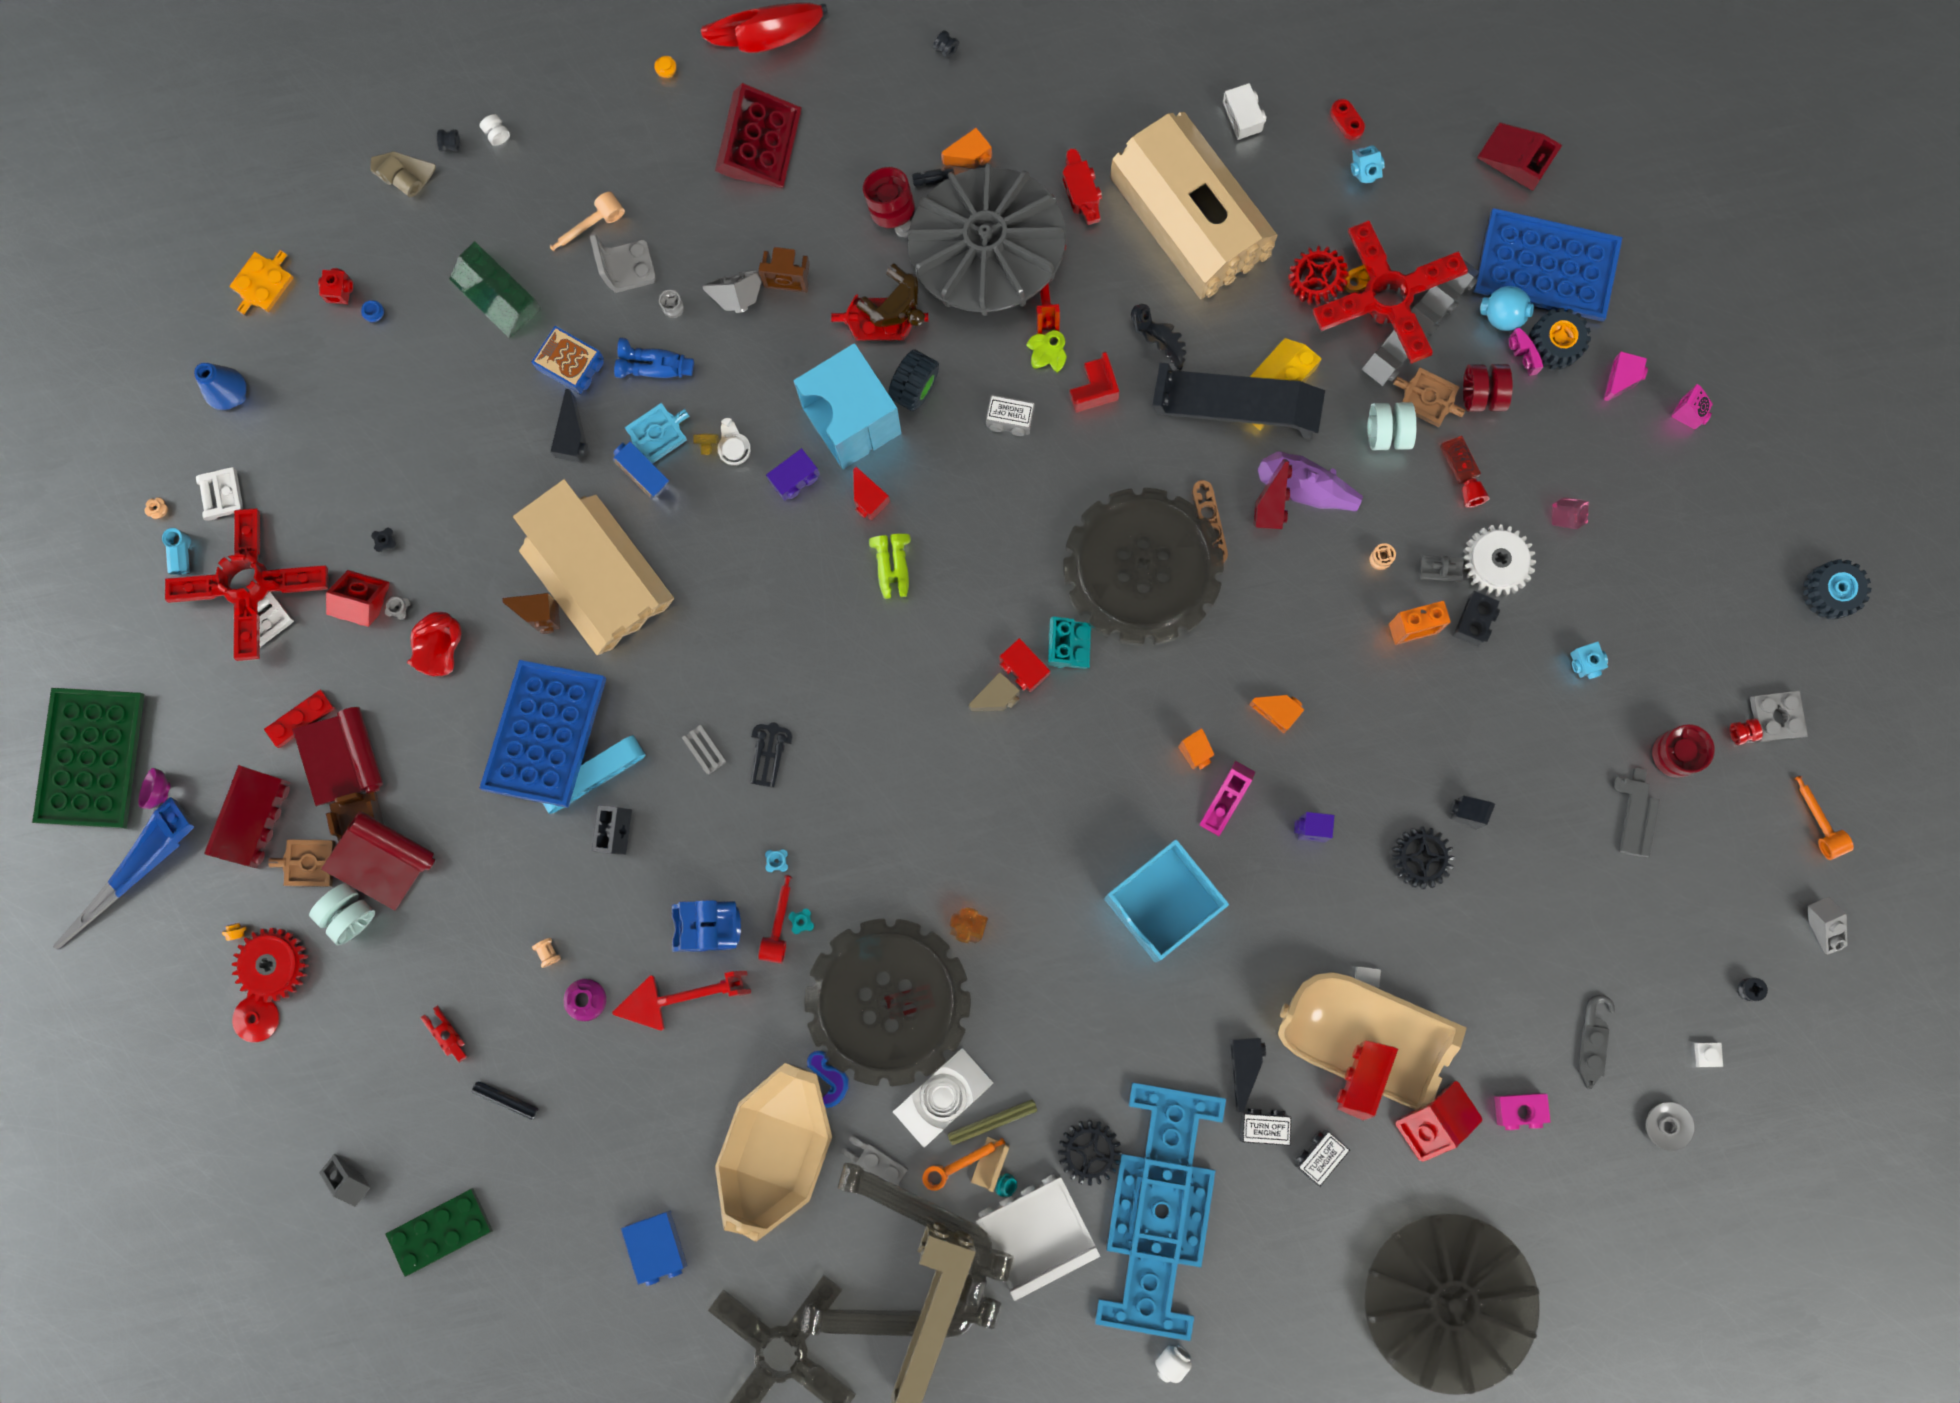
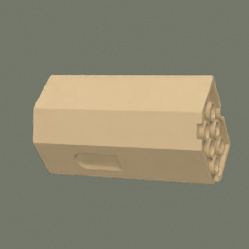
[1110,112,1278,300]

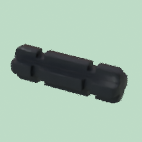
[912,167,955,186]

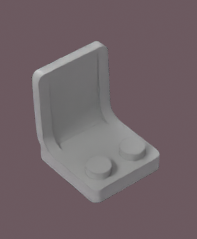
[590,234,657,293]

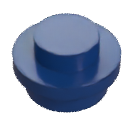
[361,300,384,322]

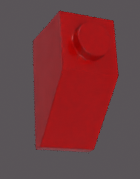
[853,467,890,521]

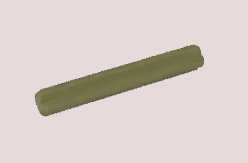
[948,1100,1037,1145]

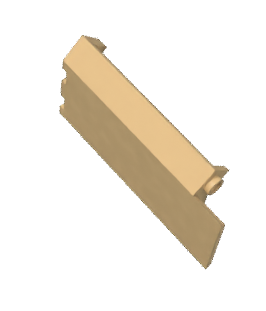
[512,479,675,655]

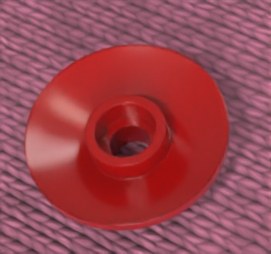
[232,996,280,1042]

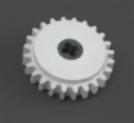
[1463,525,1536,597]

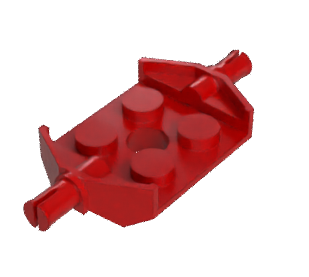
[831,294,929,340]

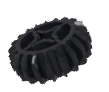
[1391,826,1455,890]
[1058,1120,1122,1186]

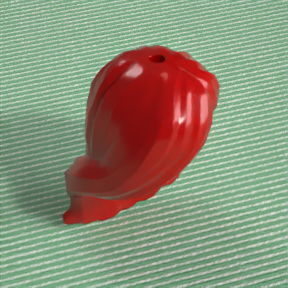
[407,611,462,676]

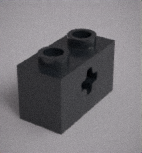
[592,805,632,855]

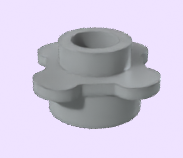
[384,595,410,620]

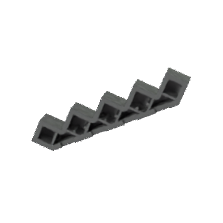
[1362,258,1479,386]

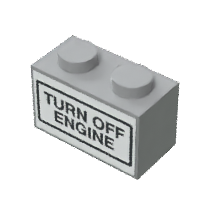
[986,395,1035,436]

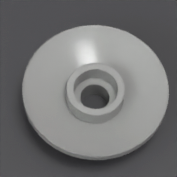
[1646,1102,1694,1151]

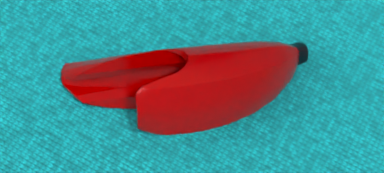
[701,2,828,53]

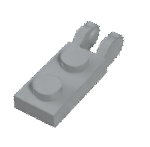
[841,1135,908,1190]

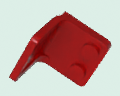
[1396,1081,1482,1162]

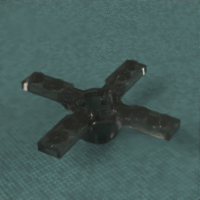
[708,1275,856,1403]

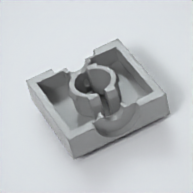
[1750,691,1808,743]

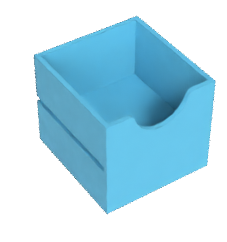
[793,343,902,470]
[1104,840,1229,963]

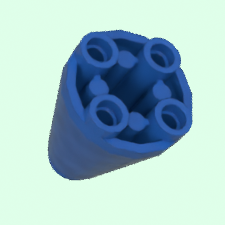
[194,363,246,410]

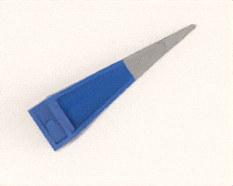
[53,797,195,949]

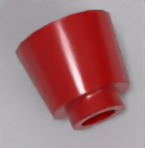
[1462,479,1490,508]

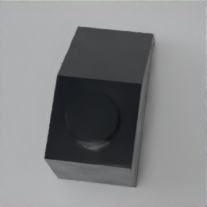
[1450,796,1495,830]

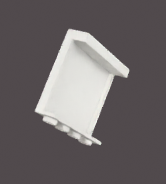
[976,1174,1100,1301]

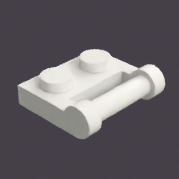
[196,467,244,521]
[233,592,294,647]

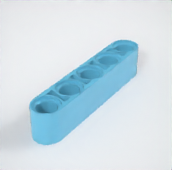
[543,735,646,814]

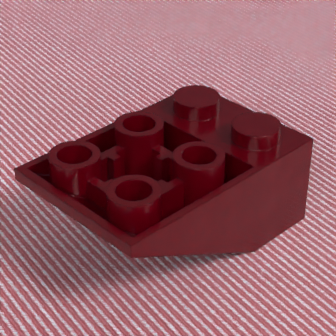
[1477,123,1562,191]

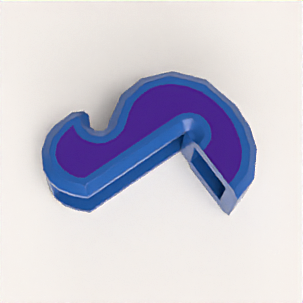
[807,1050,850,1108]

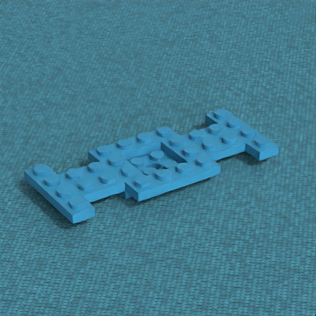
[1095,1082,1226,1341]

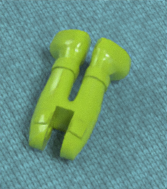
[869,534,911,599]

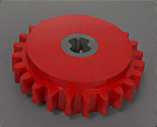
[232,928,309,1002]

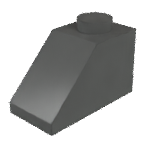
[319,1154,370,1207]

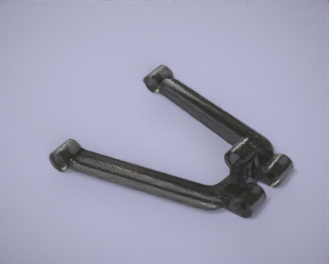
[799,1163,1014,1338]

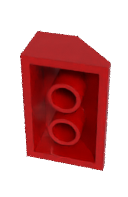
[1336,1041,1399,1121]

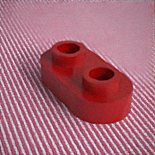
[1330,99,1365,140]

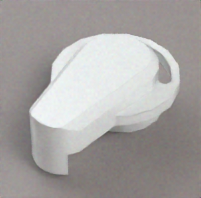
[718,418,751,465]

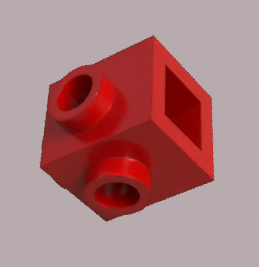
[318,268,353,304]

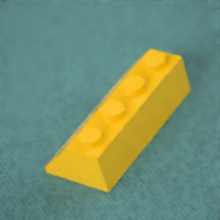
[1250,338,1322,431]

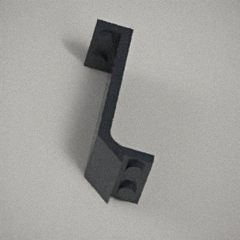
[1152,362,1325,439]

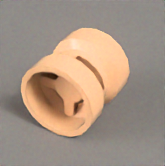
[1369,543,1396,570]

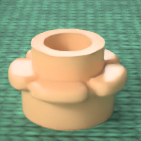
[145,497,168,519]

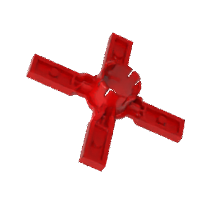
[1313,221,1468,364]
[165,508,328,661]

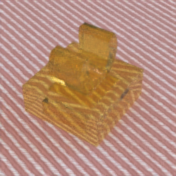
[693,434,719,455]

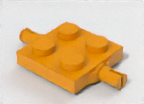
[229,250,294,315]

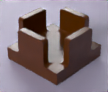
[759,247,810,293]
[326,792,384,842]

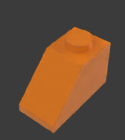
[941,128,992,169]
[1249,695,1305,733]
[1178,728,1214,770]

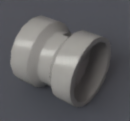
[659,289,684,318]

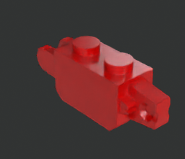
[1062,148,1102,225]

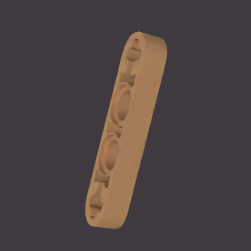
[1192,480,1228,566]

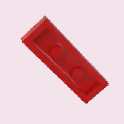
[264,689,336,748]

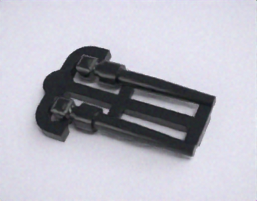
[751,722,793,788]

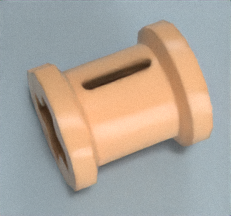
[532,938,561,968]

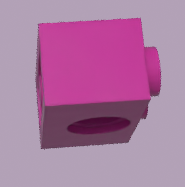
[1494,1093,1551,1130]

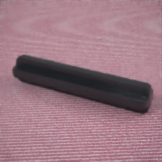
[472,1081,538,1120]

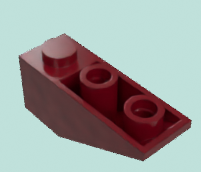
[1253,459,1292,529]

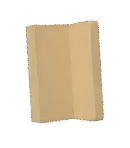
[971,1137,1010,1192]

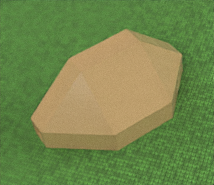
[715,1063,832,1242]

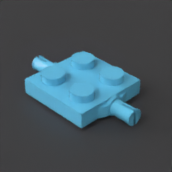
[625,403,690,464]

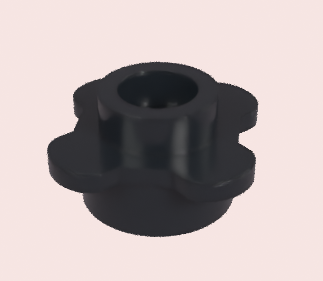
[371,528,396,552]

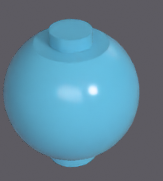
[1481,286,1534,331]

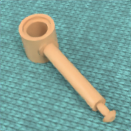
[550,192,625,252]

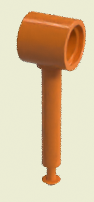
[1794,776,1854,860]
[922,1137,1006,1191]

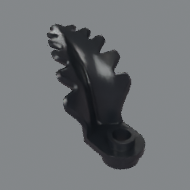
[1131,303,1186,370]

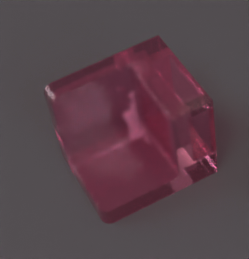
[1552,497,1589,529]

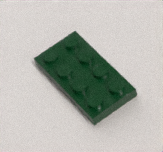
[385,1188,493,1277]

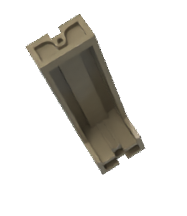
[891,1223,976,1403]

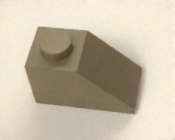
[968,672,1020,712]

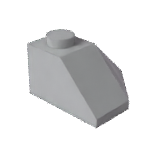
[703,270,762,313]

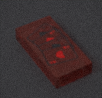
[1440,436,1481,484]

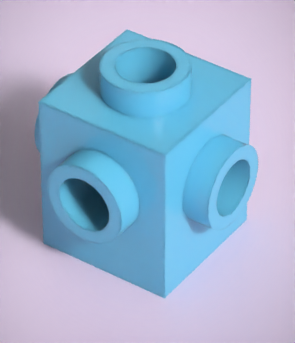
[1351,145,1385,183]
[1570,642,1608,679]

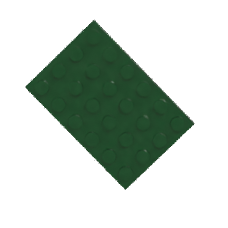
[32,688,145,829]

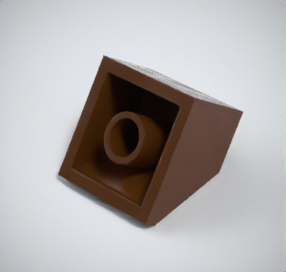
[502,593,560,634]

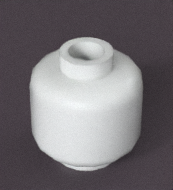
[1156,1345,1192,1383]

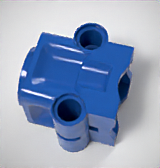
[672,900,741,952]

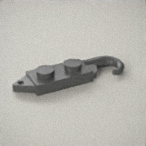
[1578,995,1615,1089]

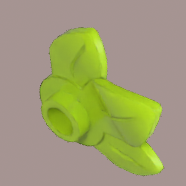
[1026,330,1067,372]

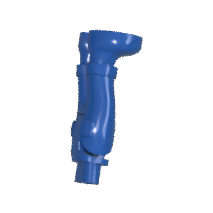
[614,338,694,378]

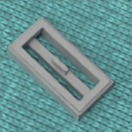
[682,725,727,775]

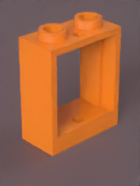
[1389,601,1451,645]

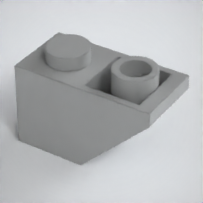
[1808,897,1848,955]

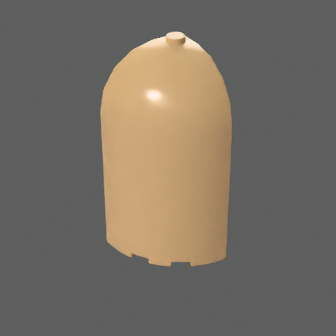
[1278,972,1467,1110]

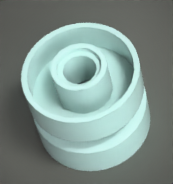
[1367,402,1416,451]
[309,883,375,945]

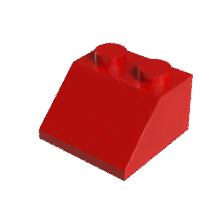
[326,570,390,627]

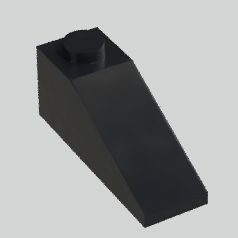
[550,389,588,463]
[1230,1038,1266,1112]

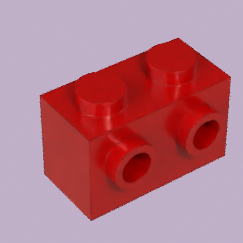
[999,638,1051,693]

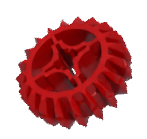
[1288,245,1349,306]

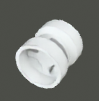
[480,114,510,146]

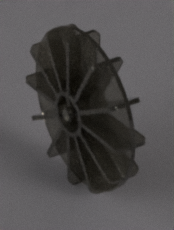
[1364,1214,1540,1395]

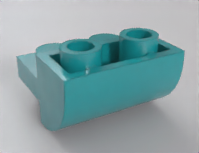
[1048,616,1091,669]

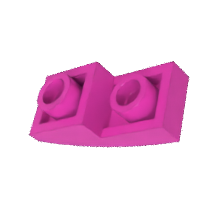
[1509,328,1543,376]

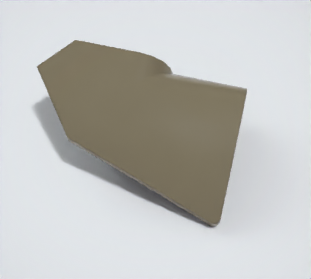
[370,151,436,197]

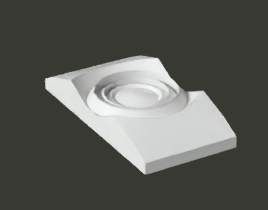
[893,1048,993,1147]

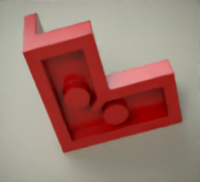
[1069,352,1120,413]

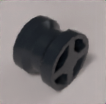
[933,30,959,59]
[437,129,460,152]
[1737,978,1768,1002]

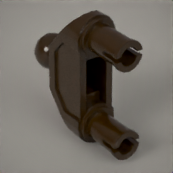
[857,263,925,327]

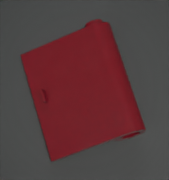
[292,707,383,807]
[321,811,436,911]

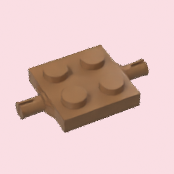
[1393,367,1466,427]
[269,840,336,887]

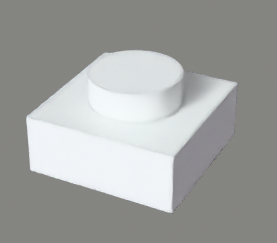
[1694,1043,1723,1067]

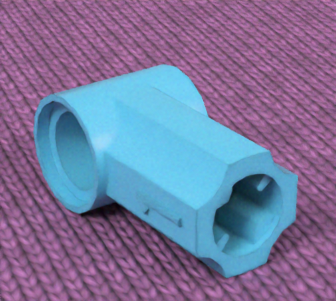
[162,528,191,575]

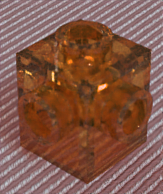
[949,907,988,944]

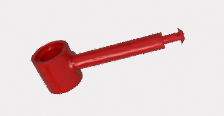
[758,875,792,964]

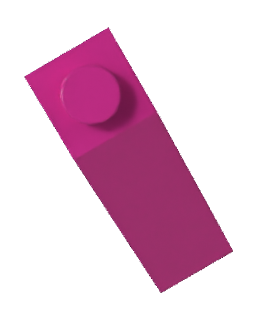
[1199,761,1255,836]

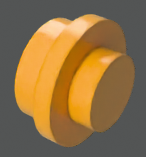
[654,56,676,78]
[222,923,246,941]

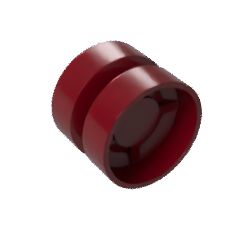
[863,167,915,228]
[1652,724,1715,778]

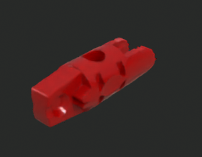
[420,1005,467,1063]

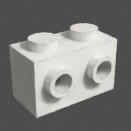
[1223,83,1266,139]

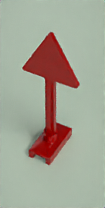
[1037,245,1066,334]
[612,971,751,1031]

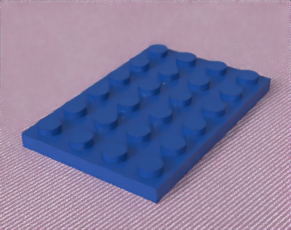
[1474,208,1623,322]
[479,660,606,808]

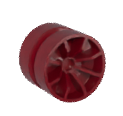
[1463,364,1513,412]

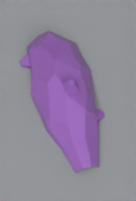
[1258,451,1363,511]

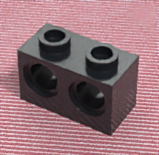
[1453,591,1500,646]

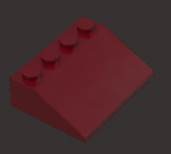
[715,83,802,188]
[204,765,290,868]

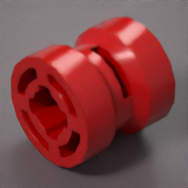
[1730,718,1763,745]

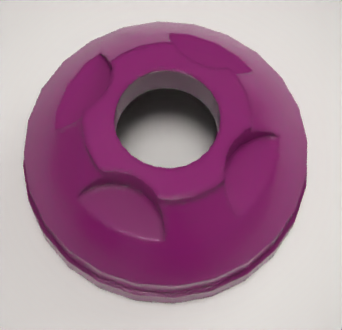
[138,768,171,809]
[563,979,607,1021]

